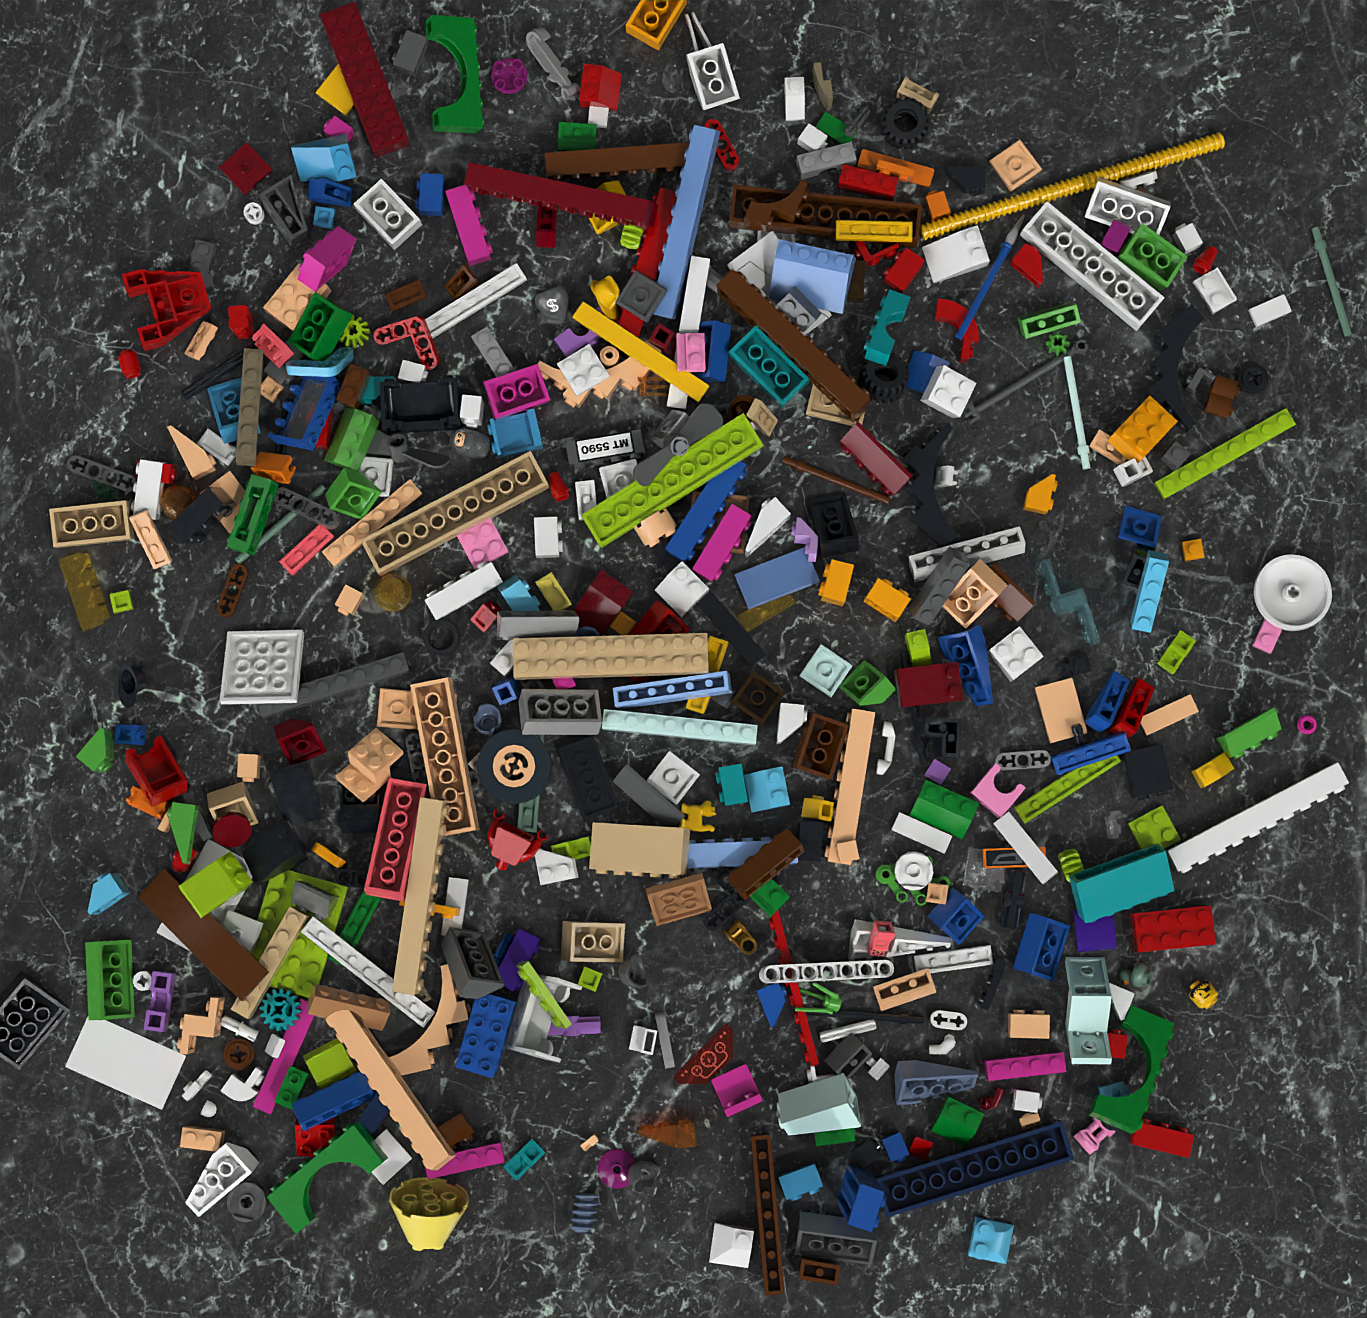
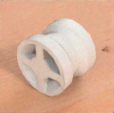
[243,202,265,225]
[133,971,152,991]

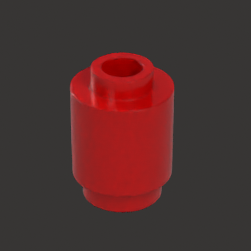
[117,349,141,379]

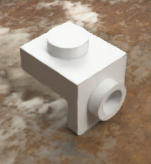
[807,1065,835,1083]

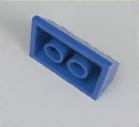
[691,320,731,383]
[1013,913,1070,981]

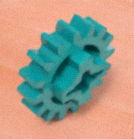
[259,989,303,1031]

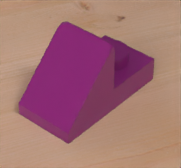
[1100,218,1131,257]

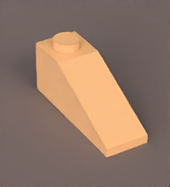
[167,425,217,480]

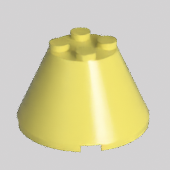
[389,1177,469,1251]

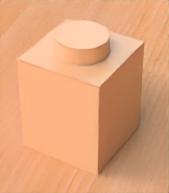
[335,585,365,616]
[237,754,261,782]

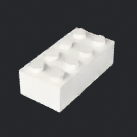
[1085,177,1171,235]

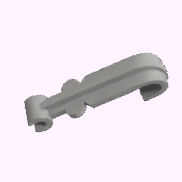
[526,27,581,101]

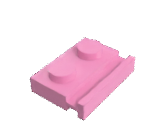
[676,333,706,372]

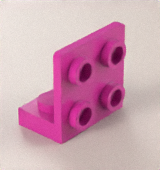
[711,1064,763,1117]

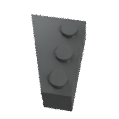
[259,175,307,247]

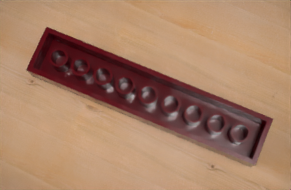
[464,162,658,230]

